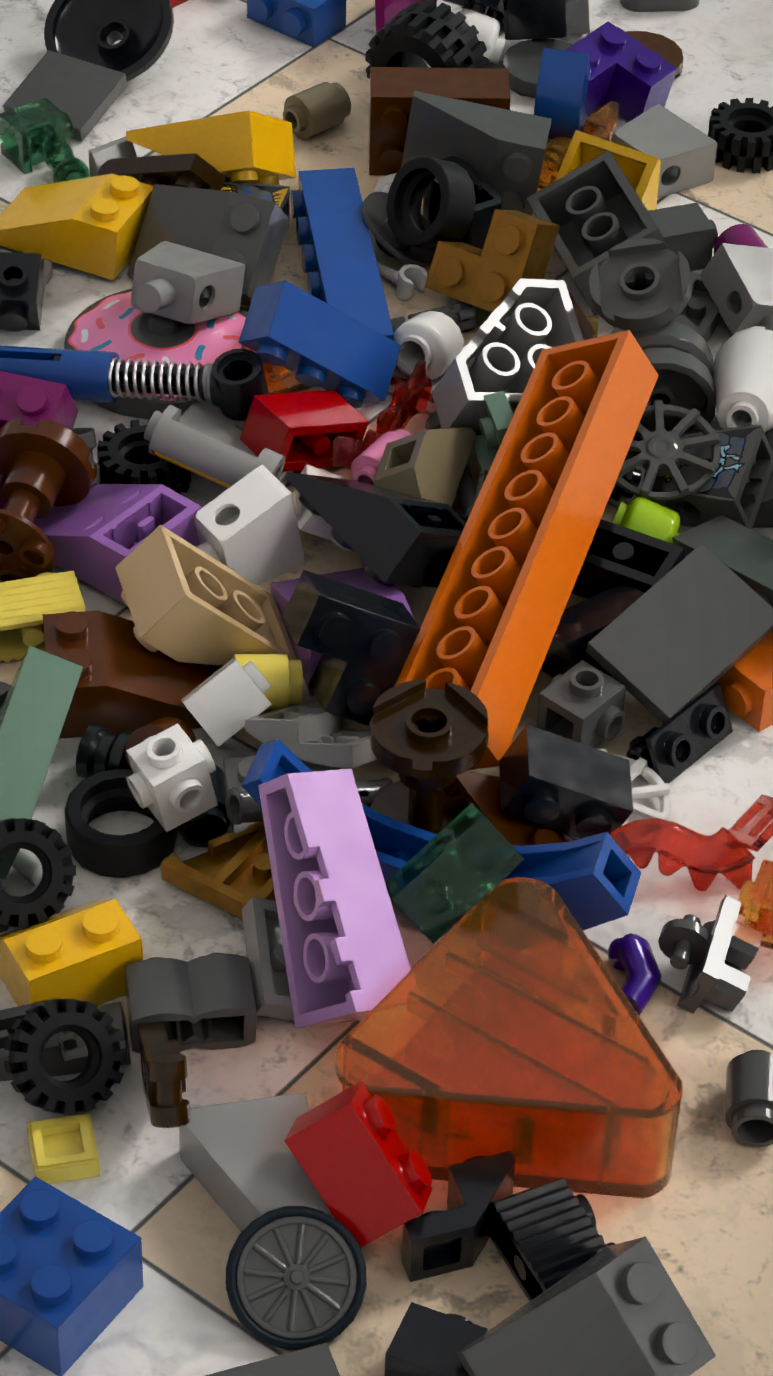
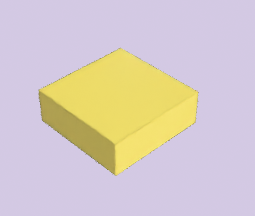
[27,1113,100,1184]

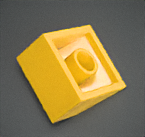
[0,899,143,1006]

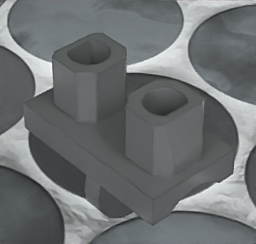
[658,895,763,1013]

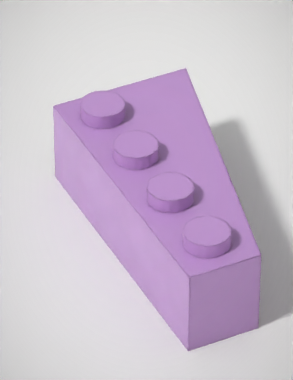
[258,769,421,1028]

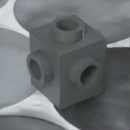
[536,660,626,748]

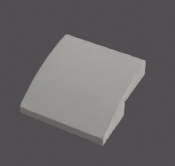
[245,706,378,769]

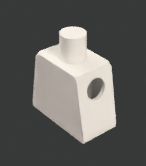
[194,464,306,585]

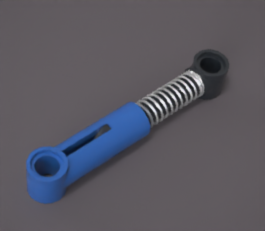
[0,346,269,421]

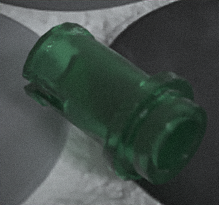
[44,142,89,183]

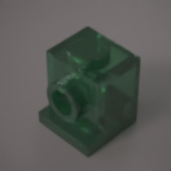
[0,98,74,174]

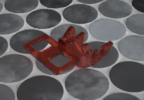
[333,360,434,471]
[609,794,773,891]

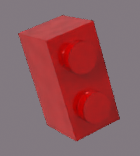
[240,390,369,472]
[284,1081,432,1248]

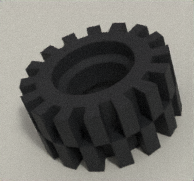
[708,98,773,173]
[97,419,191,494]
[0,818,76,928]
[4,999,127,1115]

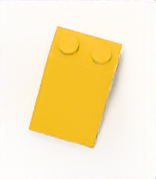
[126,110,296,185]
[0,174,154,281]

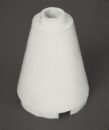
[713,326,773,433]

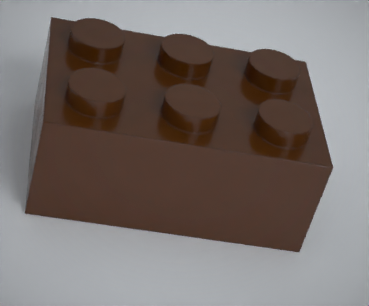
[369,67,510,176]

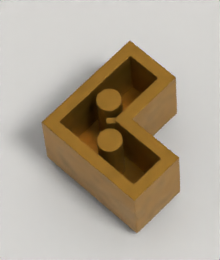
[424,209,560,312]

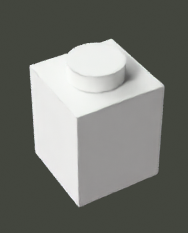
[181,658,272,747]

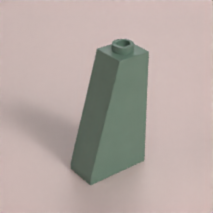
[0,645,83,879]

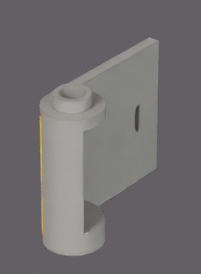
[144,397,292,488]

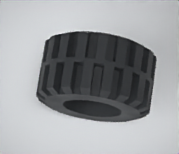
[365,0,489,79]

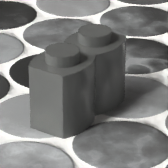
[125,953,257,1053]

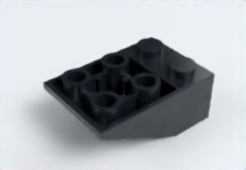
[286,472,466,588]

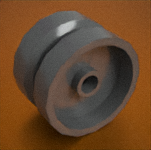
[624,321,716,438]

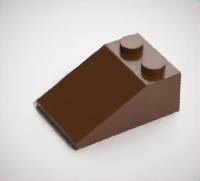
[43,611,214,739]

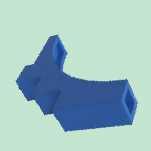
[242,738,641,954]

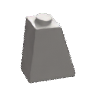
[179,1092,333,1232]

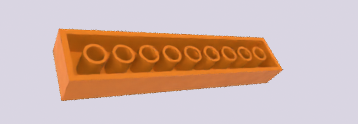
[395,330,659,770]

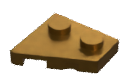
[161,822,276,920]

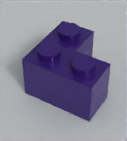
[564,21,677,121]

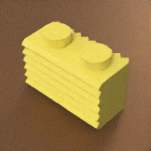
[0,570,86,663]

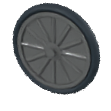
[226,1206,367,1350]

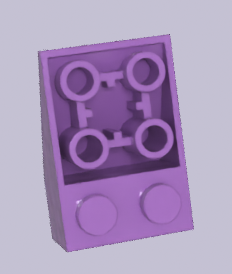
[33,484,202,606]

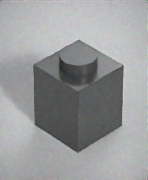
[648,203,718,271]

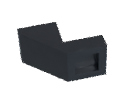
[402,1151,515,1282]

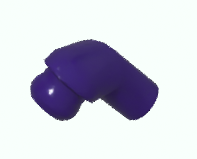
[608,933,662,1018]

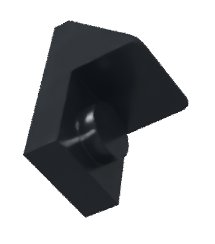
[503,0,590,40]

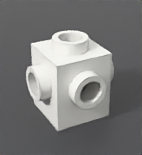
[126,723,218,832]

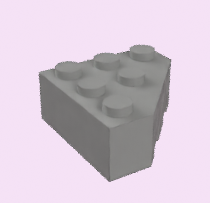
[432,278,584,436]

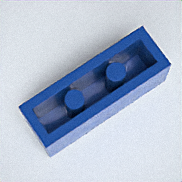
[239,280,401,408]

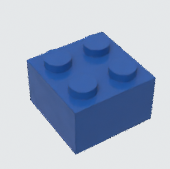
[0,1176,143,1376]

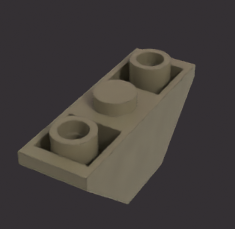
[373,427,476,507]

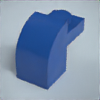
[534,48,591,142]

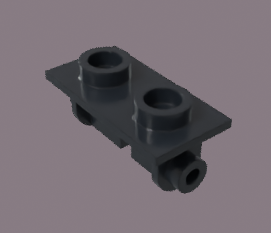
[626,683,733,784]

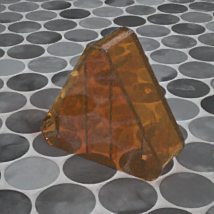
[335,877,683,1198]

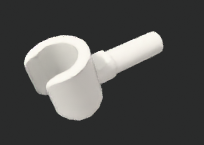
[376,260,427,301]

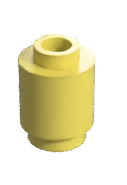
[222,654,303,710]

